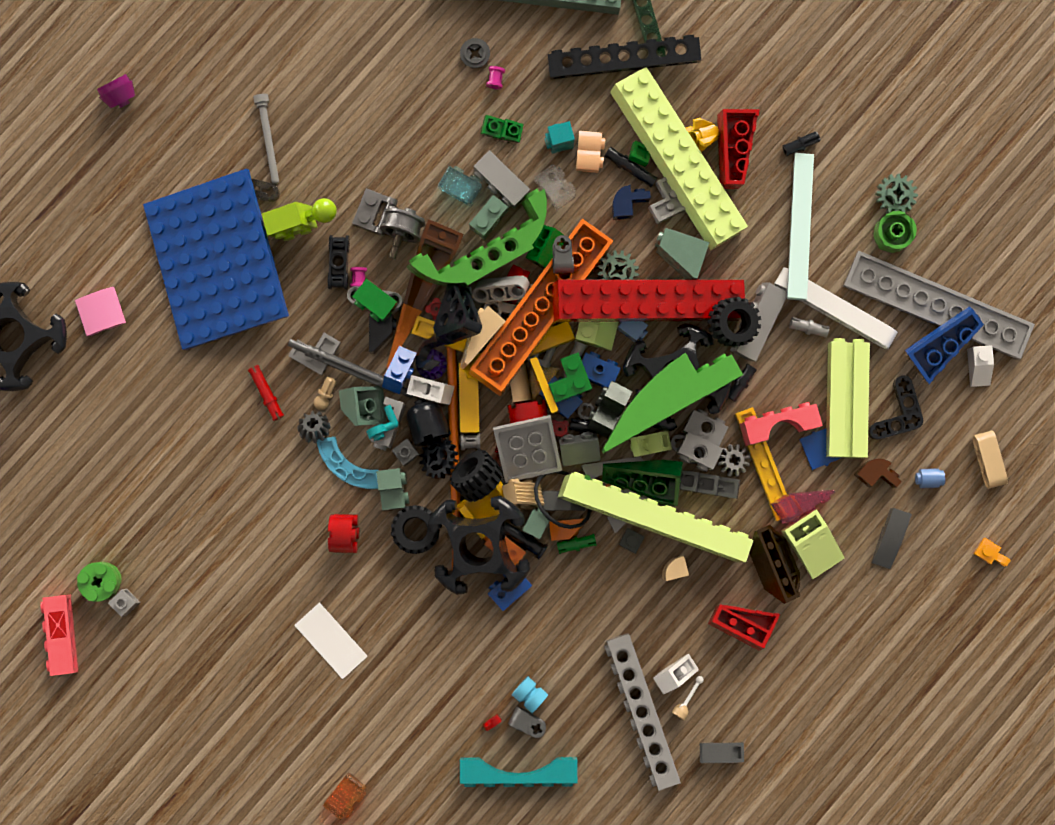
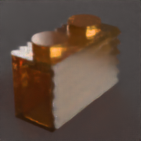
[323,772,367,820]

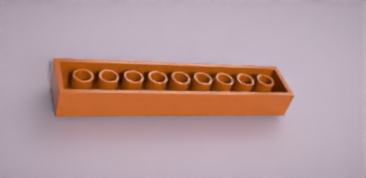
[469,219,613,396]

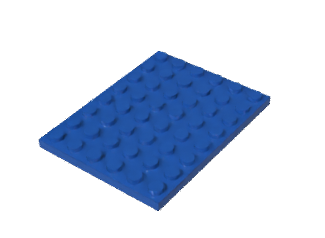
[143,169,289,350]

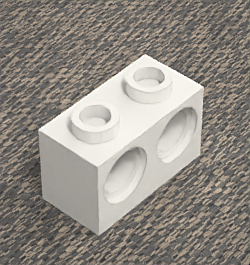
[406,375,455,405]

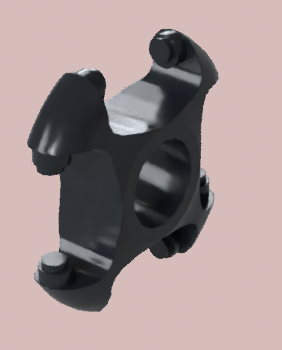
[0,282,67,391]
[622,323,731,432]
[428,496,530,595]

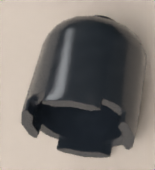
[406,399,451,447]

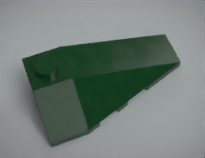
[602,460,683,507]

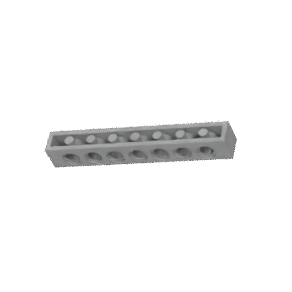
[604,633,681,791]

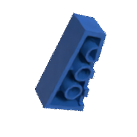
[905,306,984,384]

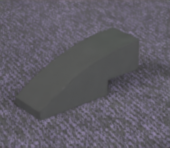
[871,508,912,569]

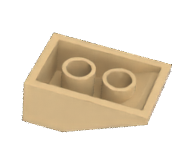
[460,306,506,369]

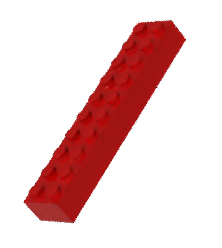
[552,280,745,322]

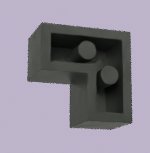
[588,381,632,439]

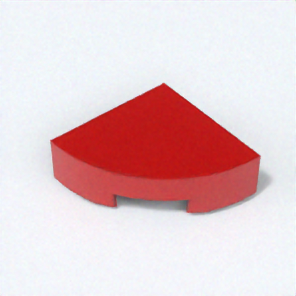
[483,714,502,731]

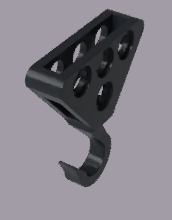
[416,284,482,371]

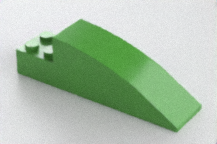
[601,353,743,454]

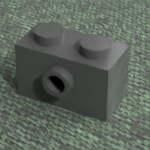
[558,431,601,466]

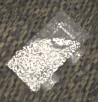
[535,164,576,211]

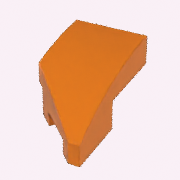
[549,518,588,541]

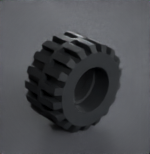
[707,297,761,346]
[450,450,503,502]
[391,505,440,554]

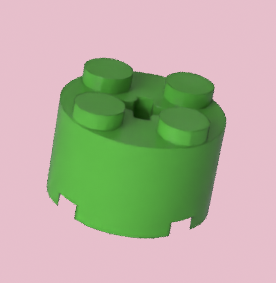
[873,211,917,253]
[77,562,122,602]

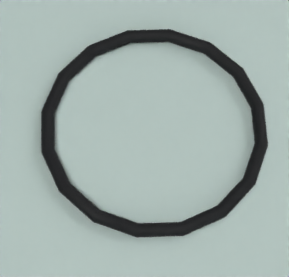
[534,471,592,529]

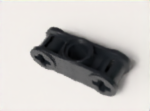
[328,235,350,290]

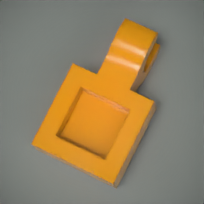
[973,538,1011,567]

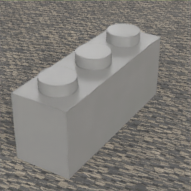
[473,150,530,209]

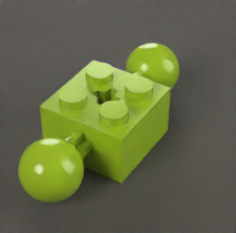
[262,198,337,241]

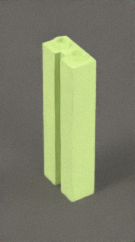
[826,338,870,458]

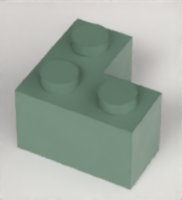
[376,468,409,511]

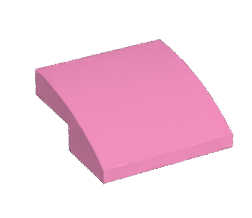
[75,287,126,336]

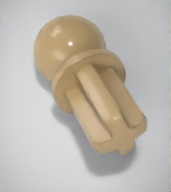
[314,377,336,410]

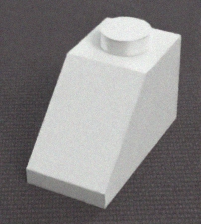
[967,346,994,387]
[653,654,699,694]

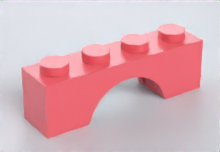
[740,402,823,446]

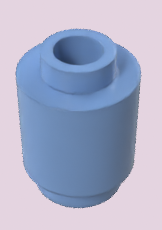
[915,469,945,488]

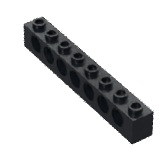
[548,35,701,80]

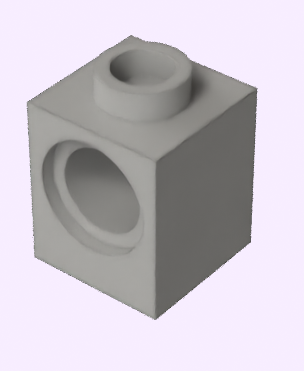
[108,589,140,617]

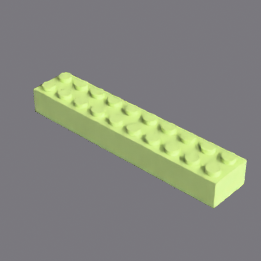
[610,67,748,250]
[557,472,753,562]

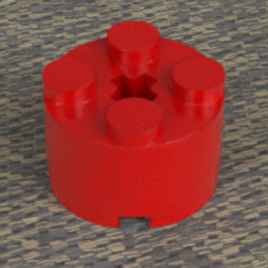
[507,399,548,423]
[328,514,360,553]

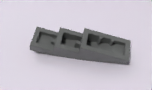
[680,470,741,499]

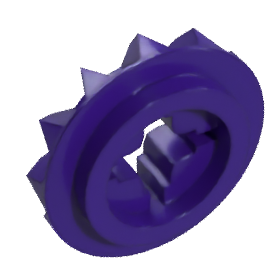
[416,349,447,380]

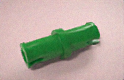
[557,534,597,554]

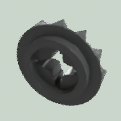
[460,38,490,69]

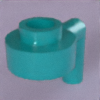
[366,405,399,441]

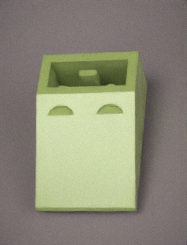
[781,509,845,579]

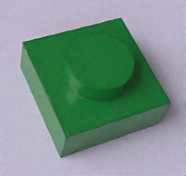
[629,141,650,167]

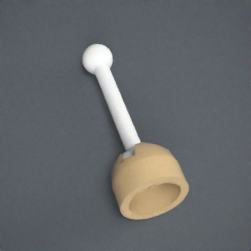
[671,676,704,721]

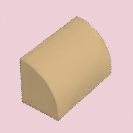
[510,363,532,404]
[662,556,689,581]

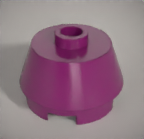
[97,74,135,108]

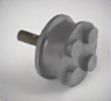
[380,206,426,260]

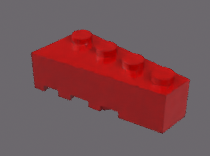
[717,109,760,189]

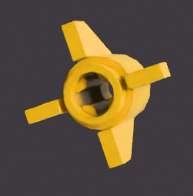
[686,118,719,152]

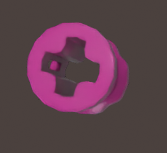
[486,66,505,90]
[350,267,367,288]

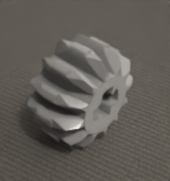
[717,444,750,476]

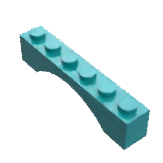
[460,757,578,787]

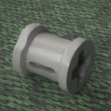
[461,433,481,450]

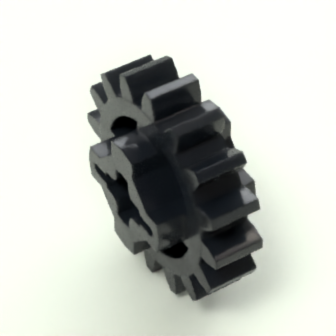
[419,437,458,479]

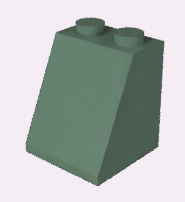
[655,228,710,280]

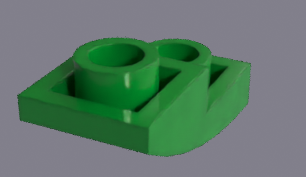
[480,115,524,143]

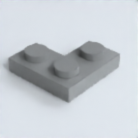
[648,177,685,224]
[288,333,341,375]

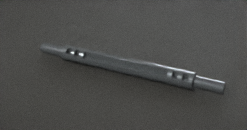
[287,339,413,399]

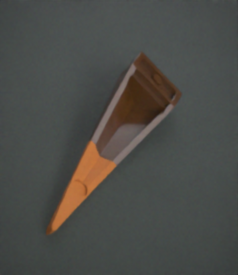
[386,219,464,369]

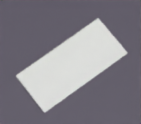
[294,602,367,679]

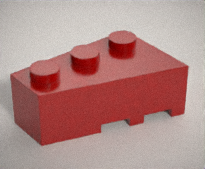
[708,604,780,651]

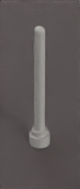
[253,94,279,185]

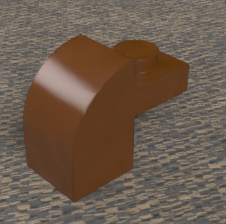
[854,459,902,488]

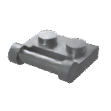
[352,188,398,236]

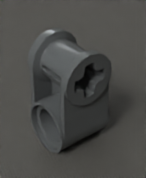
[552,235,574,274]
[508,706,546,738]

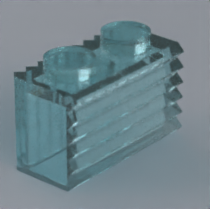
[438,166,482,207]

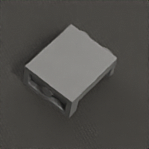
[370,396,406,451]

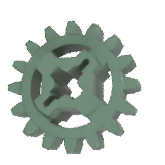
[875,173,918,214]
[598,250,639,280]

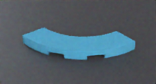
[317,437,379,489]

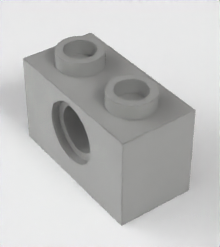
[682,409,728,446]
[676,432,723,472]

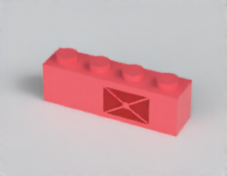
[40,594,78,676]

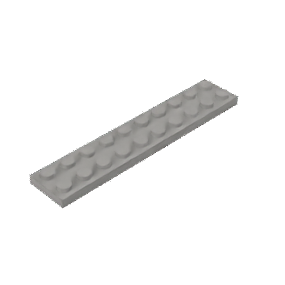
[843,251,1035,360]

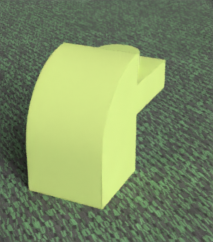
[630,431,672,457]

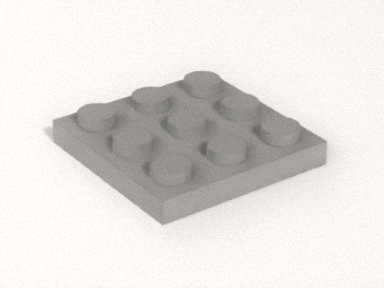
[493,415,562,483]

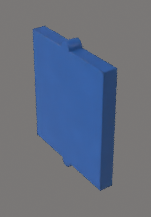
[799,428,841,470]

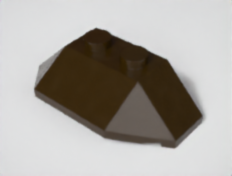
[749,525,800,604]

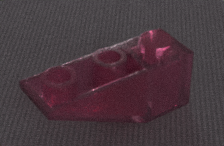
[771,490,835,524]

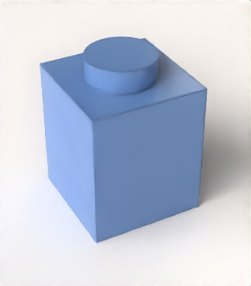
[617,321,648,342]

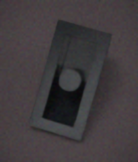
[369,313,397,354]

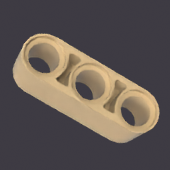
[973,431,1008,489]

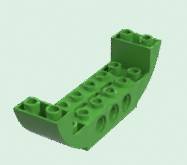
[407,189,547,287]

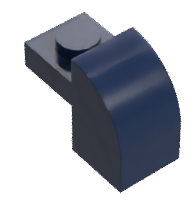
[612,185,651,220]

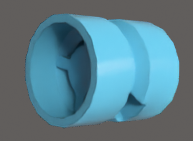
[512,676,548,713]

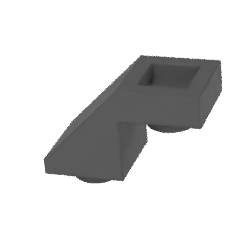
[542,491,585,511]
[700,742,744,763]

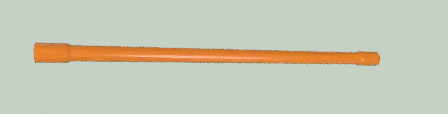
[447,347,461,570]

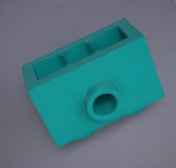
[544,121,575,154]

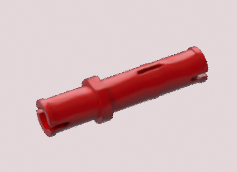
[248,365,285,421]

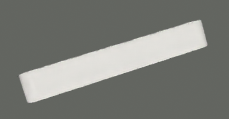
[774,267,898,349]

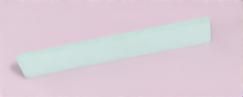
[787,153,814,301]

